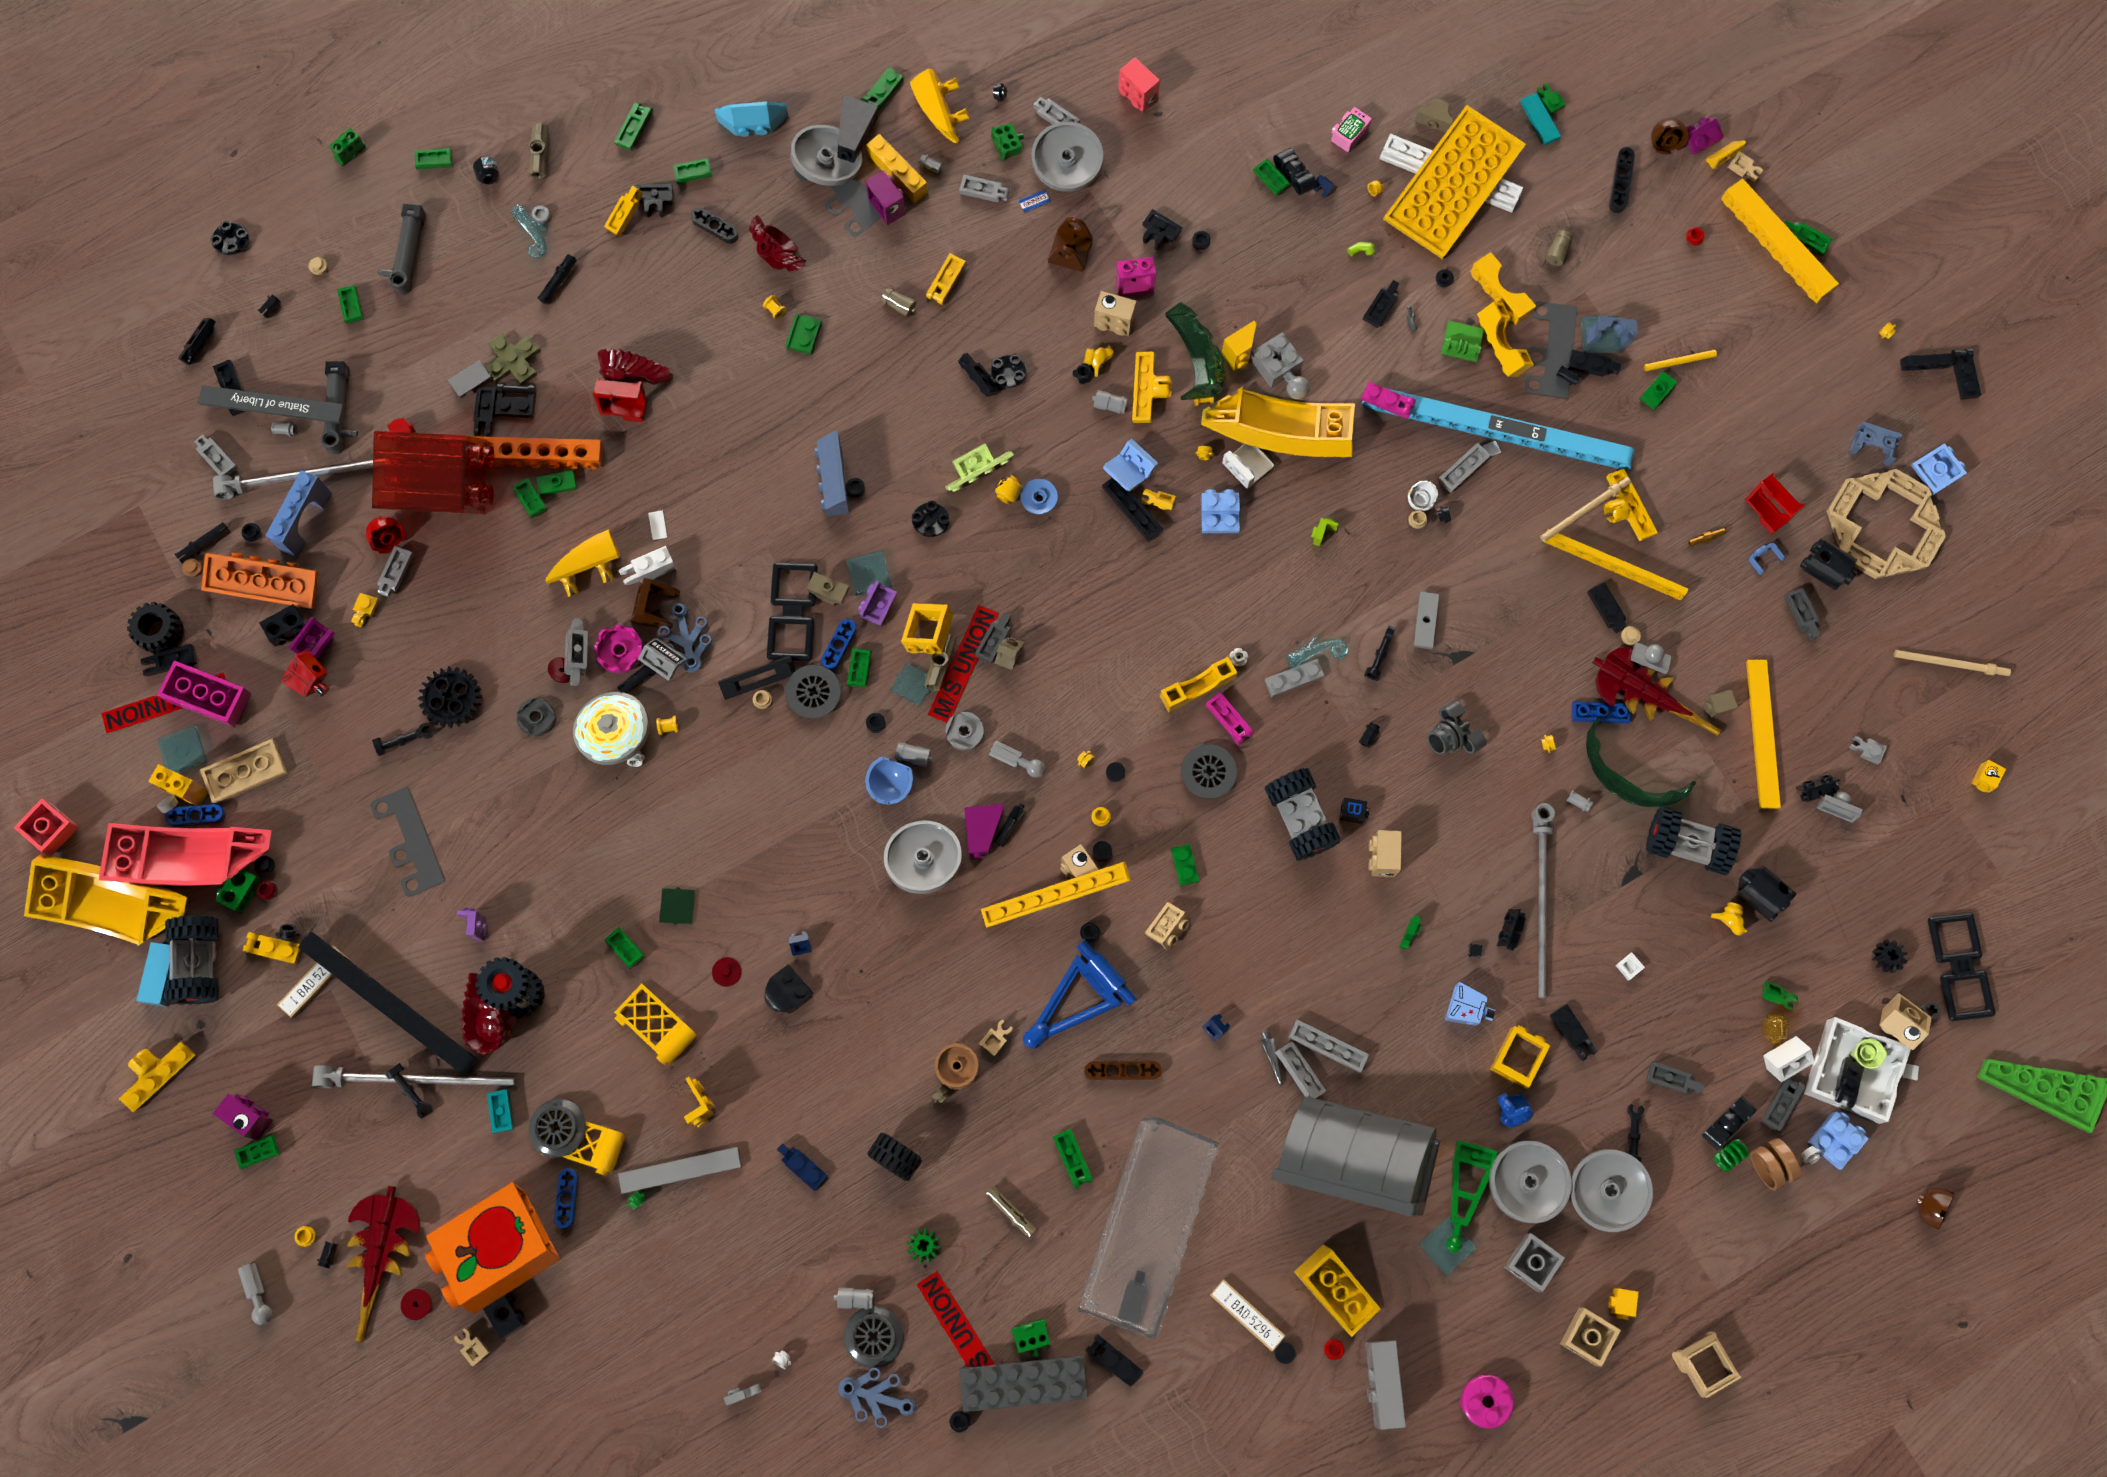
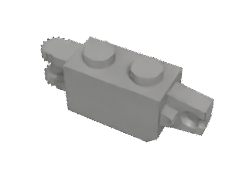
[564,618,588,686]

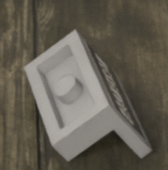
[638,638,686,681]

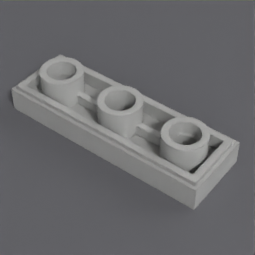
[1413,591,1439,650]

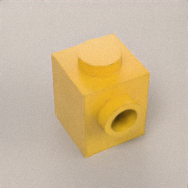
[1608,1288,1639,1320]

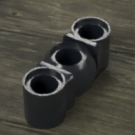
[1273,148,1317,195]
[1702,1096,1758,1150]

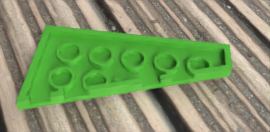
[1977,1059,2107,1133]

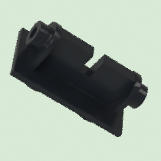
[1796,775,1841,802]
[1497,909,1526,951]

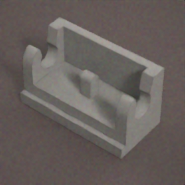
[448,360,491,398]

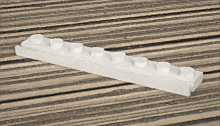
[1380,134,1523,213]

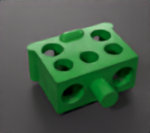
[991,123,1024,161]
[329,128,366,166]
[1011,1318,1050,1357]

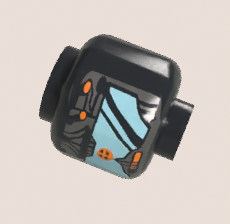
[473,156,499,185]

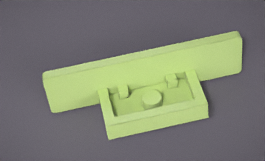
[945,444,1014,492]

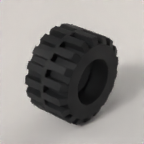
[127,602,184,654]
[867,1133,923,1181]

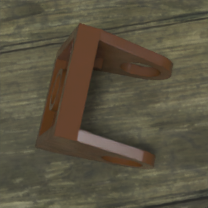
[1048,217,1093,272]
[631,578,680,629]

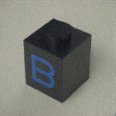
[1339,797,1370,824]

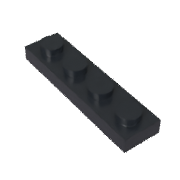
[1102,477,1164,542]

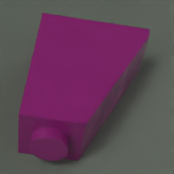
[964,804,1004,859]

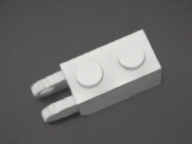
[619,546,676,586]

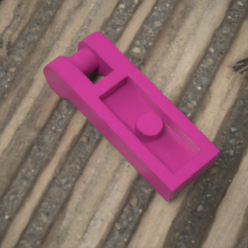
[1361,381,1416,418]
[1205,692,1254,745]

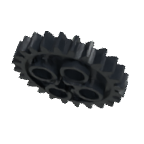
[418,666,482,728]

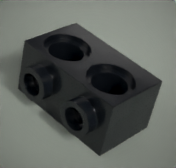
[259,604,306,647]

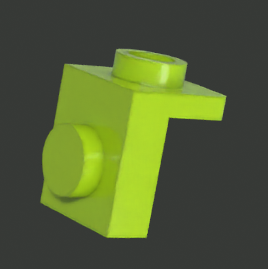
[1311,518,1339,546]

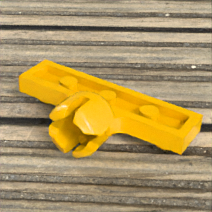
[1132,352,1172,423]
[1603,469,1658,542]
[119,1041,196,1113]

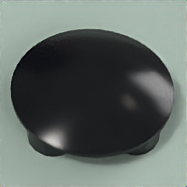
[210,221,249,255]
[990,354,1027,388]
[912,501,949,537]

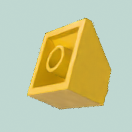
[1221,321,1256,372]

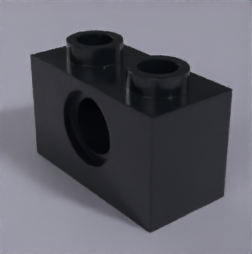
[483,1292,526,1339]

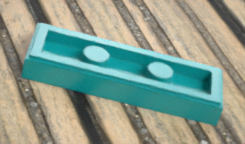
[1520,93,1561,146]

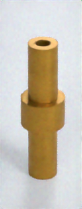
[1688,528,1726,547]

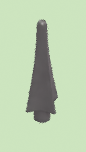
[1260,1031,1283,1085]

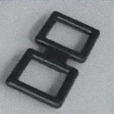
[767,562,818,661]
[1927,912,1996,1021]

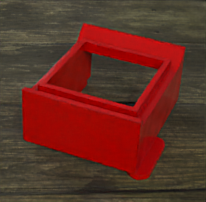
[593,378,647,422]
[1744,473,1805,534]

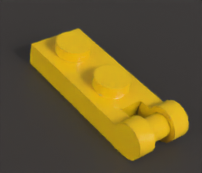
[926,254,966,305]
[242,932,301,965]

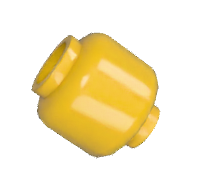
[995,475,1023,504]

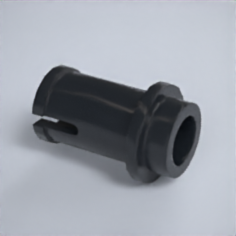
[257,294,281,318]
[1556,365,1581,385]
[1358,722,1380,748]
[317,1241,338,1269]

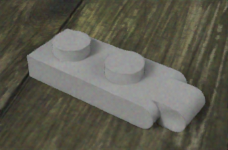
[1033,97,1080,125]
[959,175,1010,202]
[194,434,238,476]
[377,546,414,597]

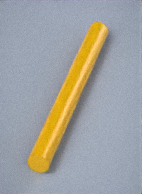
[1644,350,1717,372]

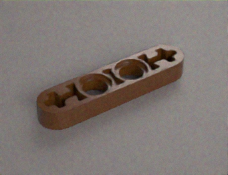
[1084,1061,1162,1080]

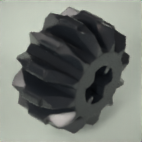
[1872,940,1907,973]

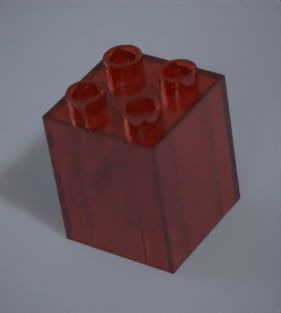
[372,431,495,514]

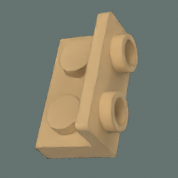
[1145,902,1191,951]

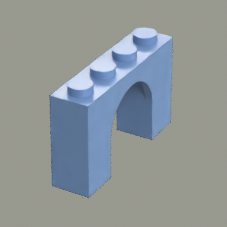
[265,470,332,558]

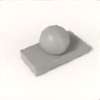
[1631,642,1671,674]
[1817,792,1863,823]

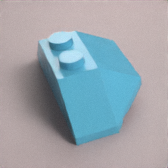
[715,102,788,137]

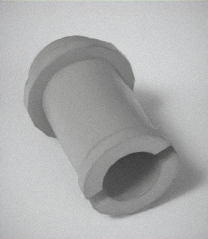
[919,155,943,174]
[271,422,298,437]
[1567,790,1593,812]

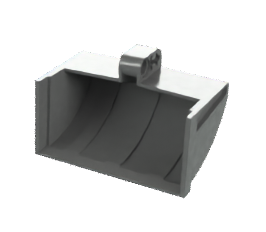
[1271,1096,1440,1216]

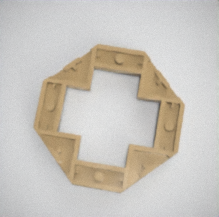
[1827,469,1946,579]

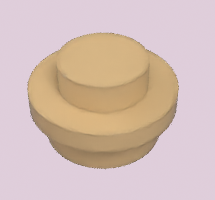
[309,257,328,275]
[1408,510,1427,529]
[1621,626,1641,645]
[753,690,772,709]

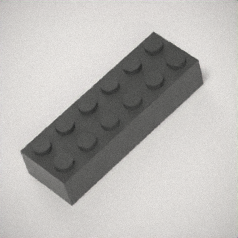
[959,1356,1087,1412]

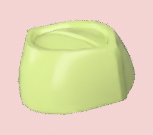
[1850,1038,1887,1069]

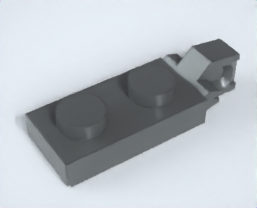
[1783,588,1821,641]
[974,613,1011,664]
[1646,1062,1705,1094]

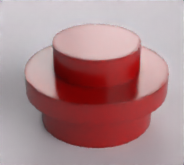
[1686,227,1705,246]
[1324,1339,1345,1360]

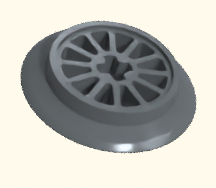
[785,665,841,718]
[1181,744,1237,799]
[529,1099,586,1158]
[844,1306,904,1368]

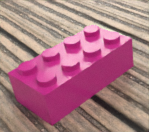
[157,661,252,728]

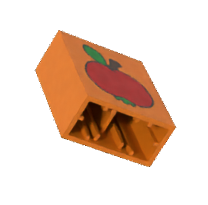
[425,1182,561,1314]

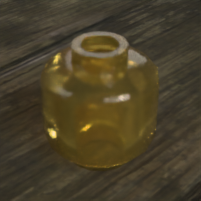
[1762,1014,1789,1043]

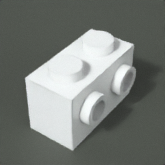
[1763,1036,1815,1082]

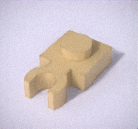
[1728,151,1763,182]
[979,1020,1013,1057]
[454,1328,491,1367]

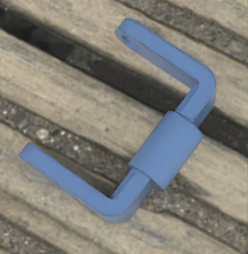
[1749,543,1785,575]

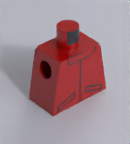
[280,650,330,697]

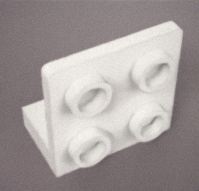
[1222,444,1274,489]

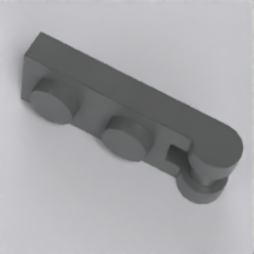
[1760,1076,1805,1132]

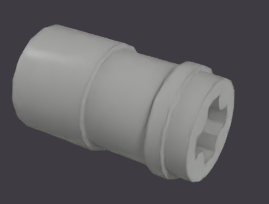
[1092,390,1128,414]
[895,742,933,768]
[834,1288,874,1310]

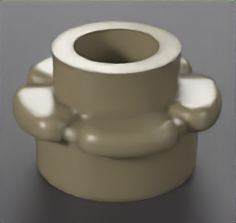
[931,1084,949,1103]

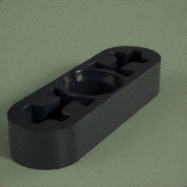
[691,208,738,244]
[1900,354,1955,371]

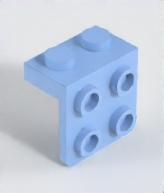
[1103,439,1158,491]

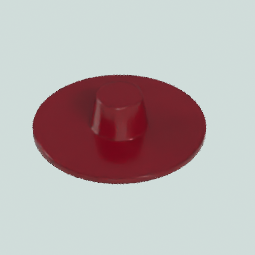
[547,657,570,683]
[712,957,741,987]
[400,1289,431,1320]

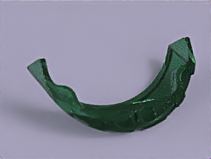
[1165,302,1226,400]
[1586,717,1696,807]

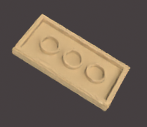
[200,738,288,804]

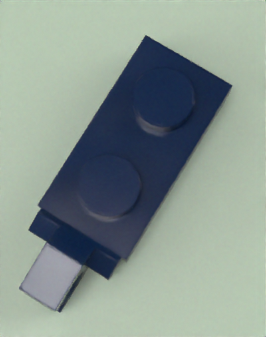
[777,1144,828,1191]

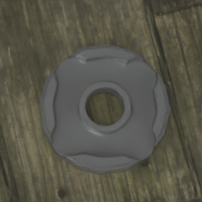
[517,698,556,736]

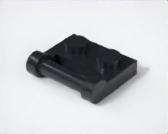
[495,383,536,418]

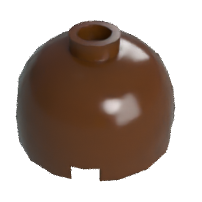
[1651,118,1689,155]
[1916,1188,1955,1230]

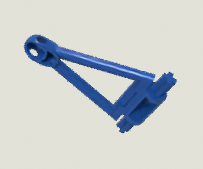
[1023,940,1137,1049]

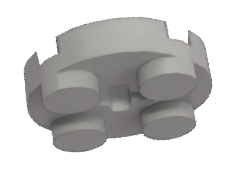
[945,712,984,751]

